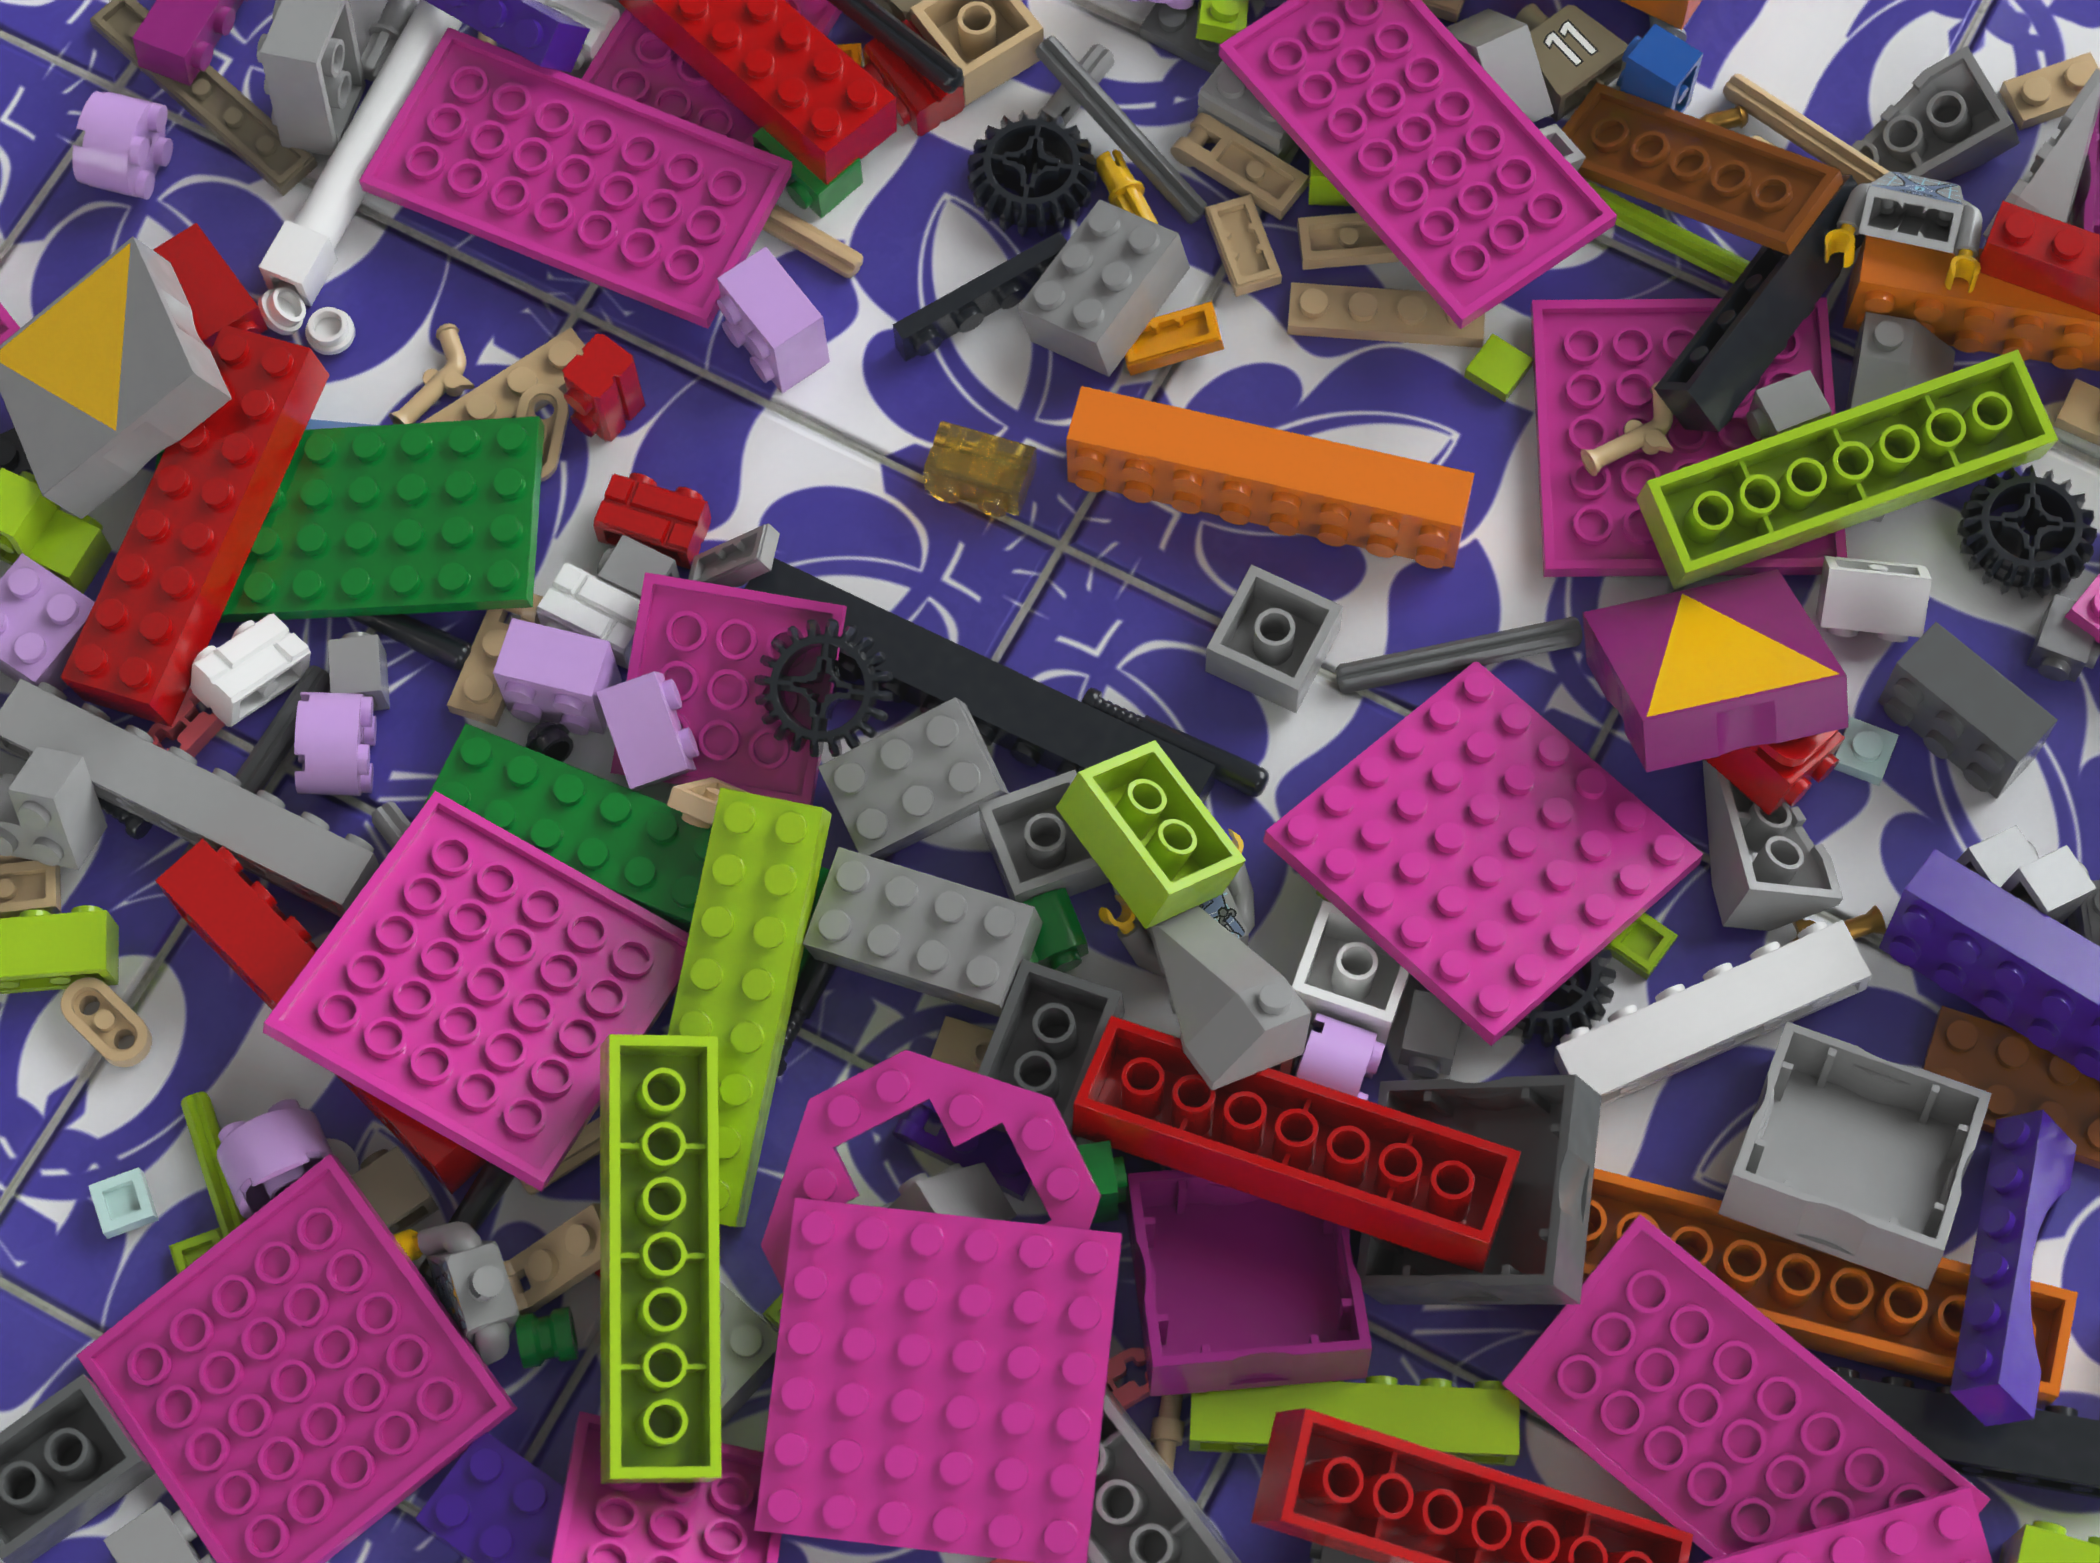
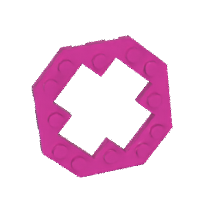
[761,1050,1101,1291]

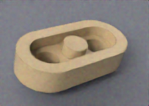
[516,383,569,482]
[61,977,152,1067]

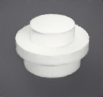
[258,287,306,335]
[305,307,355,355]

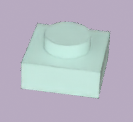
[1834,717,1899,786]
[88,1167,159,1239]

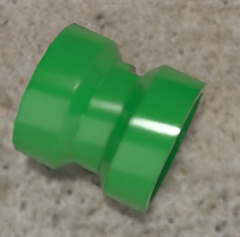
[515,1306,579,1369]

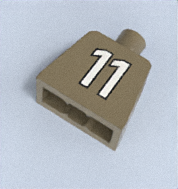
[1515,3,1628,122]

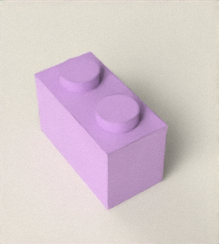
[597,671,699,790]

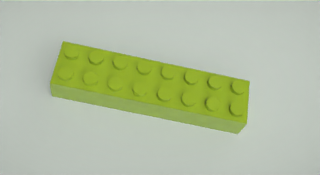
[1636,349,2058,590]
[668,787,832,1227]
[600,1034,722,1484]

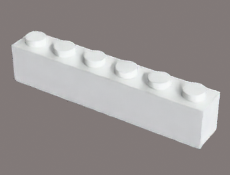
[1554,920,1872,1107]

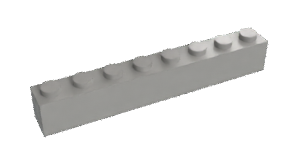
[0,678,380,918]

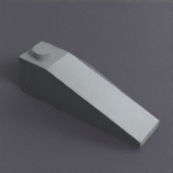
[1851,46,2020,181]
[1983,69,2100,239]
[1846,312,1955,522]
[1703,760,1843,931]
[1149,906,1312,1091]

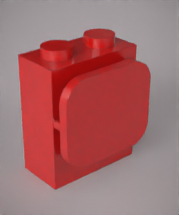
[153,223,268,351]
[1705,730,1845,815]

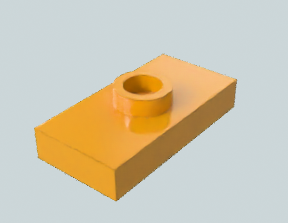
[1124,301,1224,376]

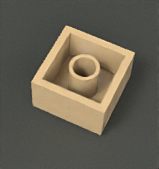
[910,0,1044,106]

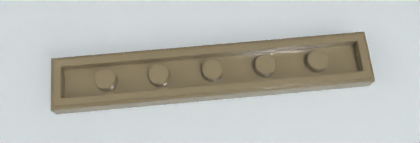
[89,0,318,196]

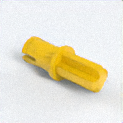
[1096,150,1158,224]

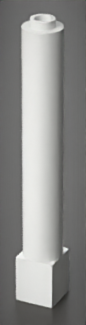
[259,0,463,307]

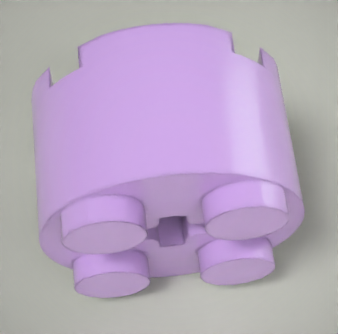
[72,91,173,200]
[294,692,377,796]
[1294,1012,1385,1100]
[216,1099,333,1219]

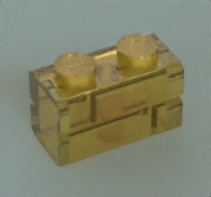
[923,421,1037,517]

